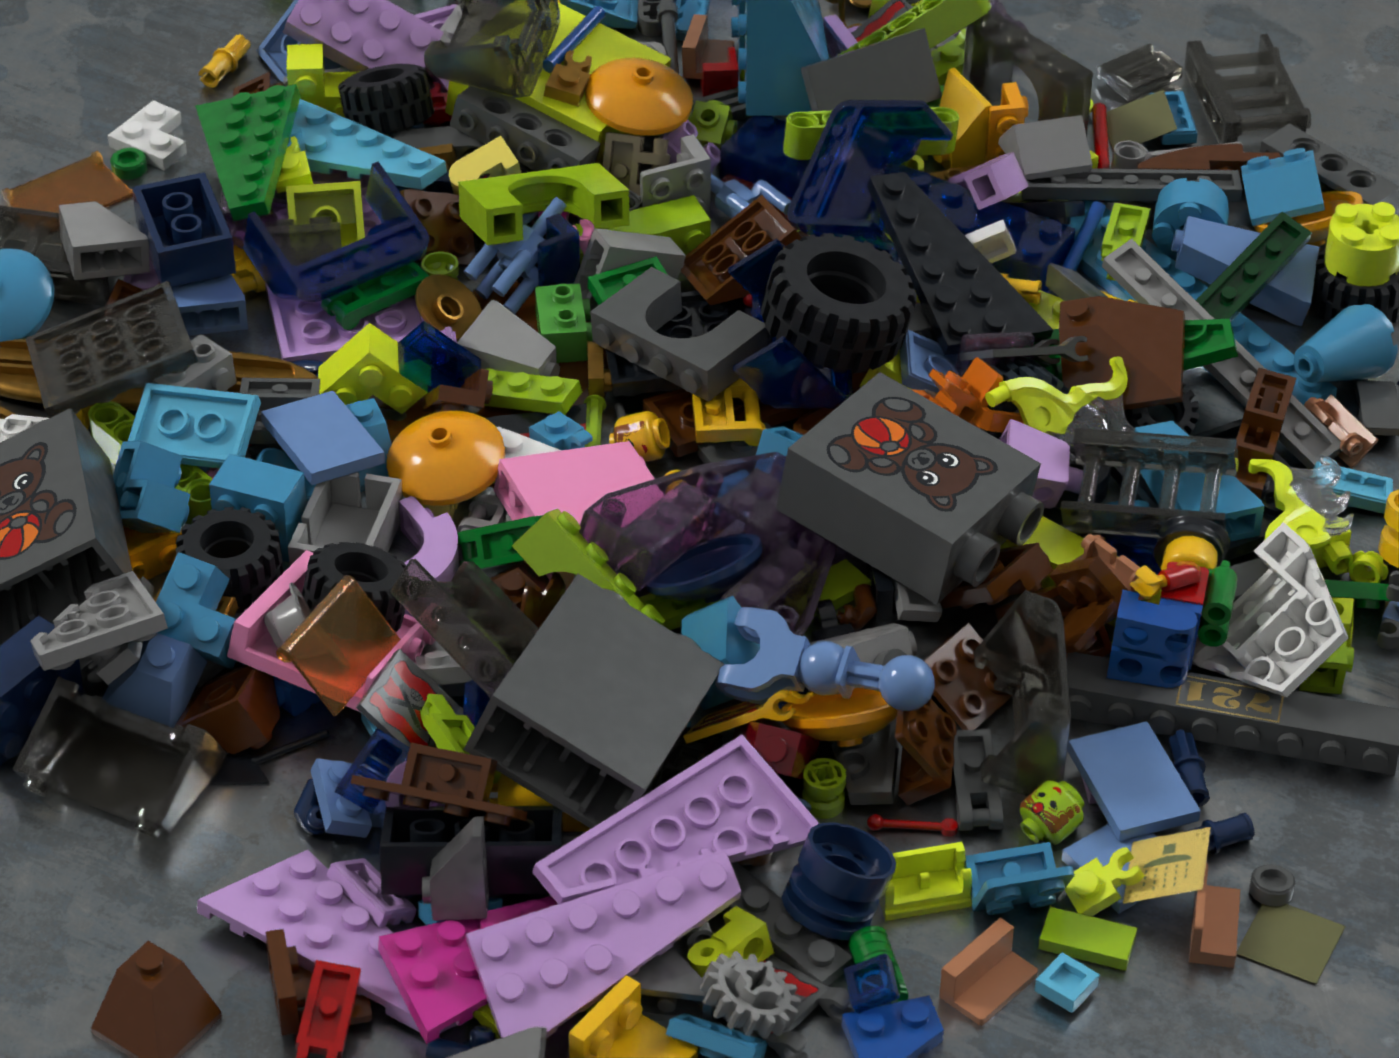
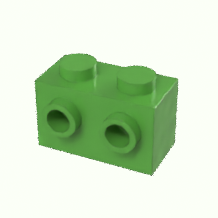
[535,283,593,363]

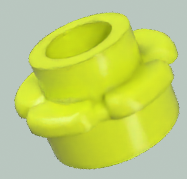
[1349,551,1389,583]

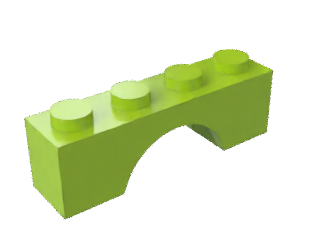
[512,509,664,625]

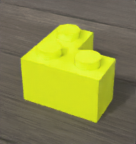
[287,43,360,117]
[318,323,428,414]

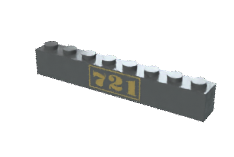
[1057,652,1399,776]

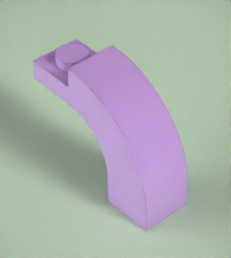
[947,152,1029,213]
[399,496,460,619]

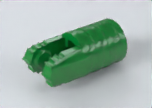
[848,926,909,1004]

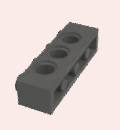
[450,79,601,171]
[1260,124,1399,214]

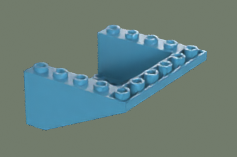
[731,0,829,116]

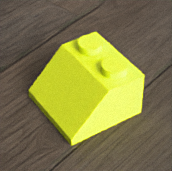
[286,181,367,261]

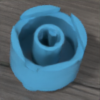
[1152,178,1229,260]

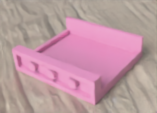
[494,441,696,590]
[227,550,441,712]

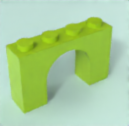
[458,163,630,245]

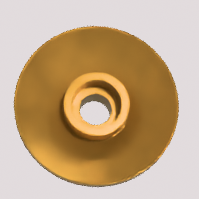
[416,274,482,341]

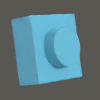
[1035,952,1100,1013]

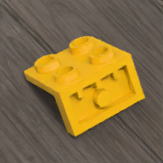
[569,975,698,1058]

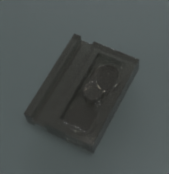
[1096,43,1183,102]

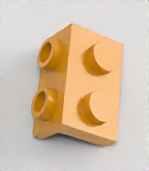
[985,82,1028,162]

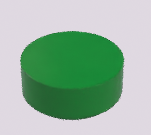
[110,148,147,180]

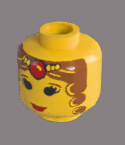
[609,411,670,463]

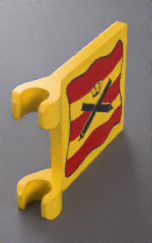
[683,689,814,744]

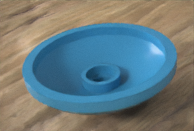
[0,248,54,342]

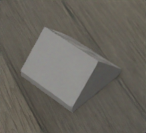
[999,115,1092,181]

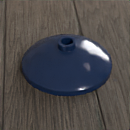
[644,533,763,603]

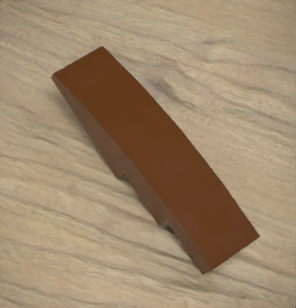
[1227,368,1297,499]

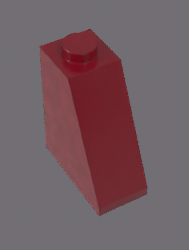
[732,721,820,780]

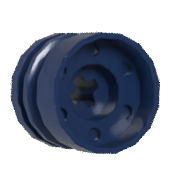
[781,822,897,940]

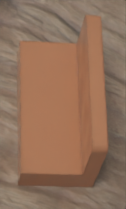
[682,14,735,79]
[1189,863,1241,968]
[939,918,1038,1025]

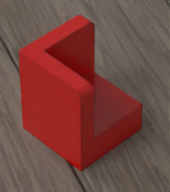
[700,47,738,97]

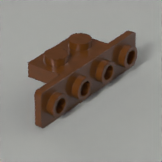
[350,743,528,826]

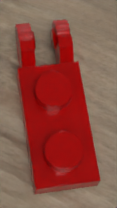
[296,960,361,1058]

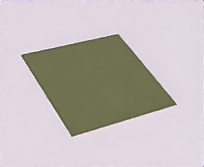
[1106,89,1177,151]
[1236,904,1346,984]

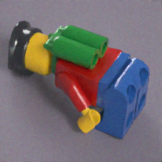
[1107,515,1238,688]

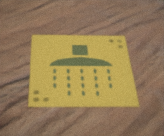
[1123,827,1211,904]

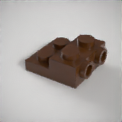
[940,543,1054,609]

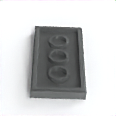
[801,28,942,111]

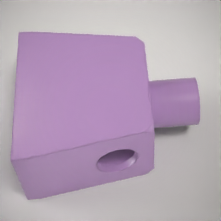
[999,419,1089,509]

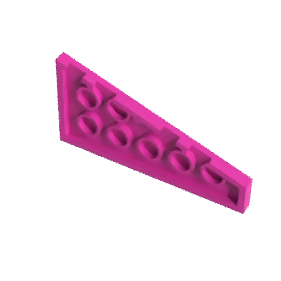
[378,896,558,1045]

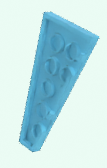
[287,99,447,190]

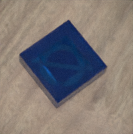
[844,953,900,1014]

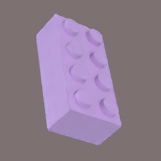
[283,0,444,72]

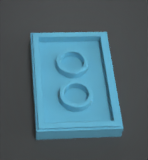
[128,383,261,469]

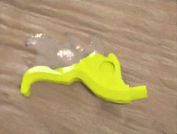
[985,356,1145,462]
[1248,455,1354,550]

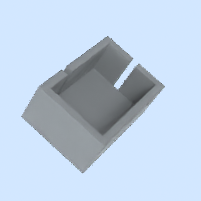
[288,472,403,566]

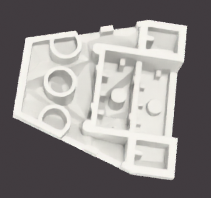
[1192,522,1349,698]

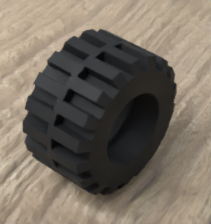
[338,64,435,134]
[1311,247,1399,323]
[176,507,284,613]
[302,542,412,642]

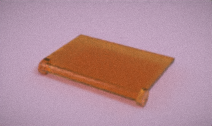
[1,151,133,235]
[276,575,401,716]

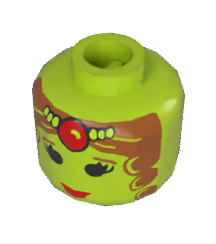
[1020,780,1085,845]

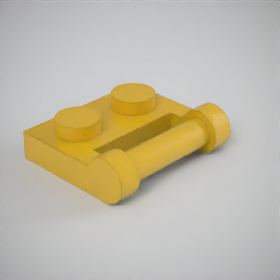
[691,378,766,446]

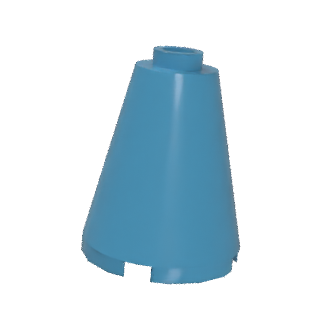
[1294,304,1398,383]

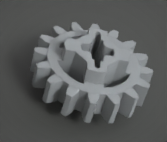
[700,951,801,1039]

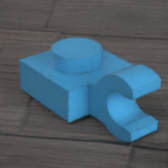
[529,411,593,450]

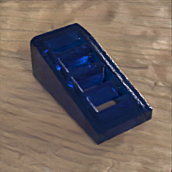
[335,728,410,814]

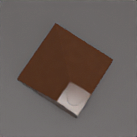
[680,195,802,306]
[1059,296,1185,417]

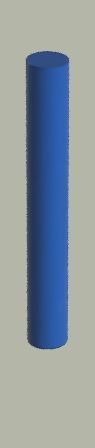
[542,6,606,73]
[1050,201,1106,297]

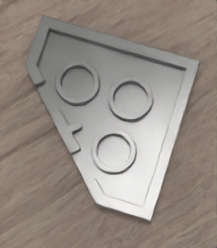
[30,571,168,671]

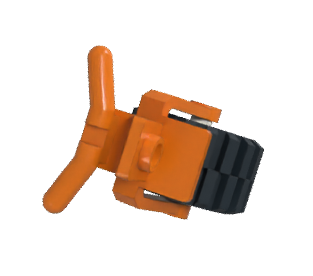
[911,357,1074,440]

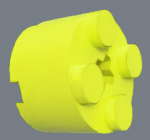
[1324,202,1399,286]

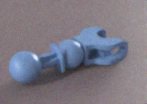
[715,607,935,711]

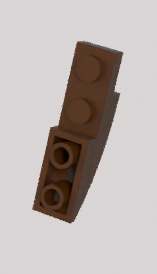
[1137,144,1280,190]

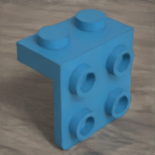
[965,842,1075,915]

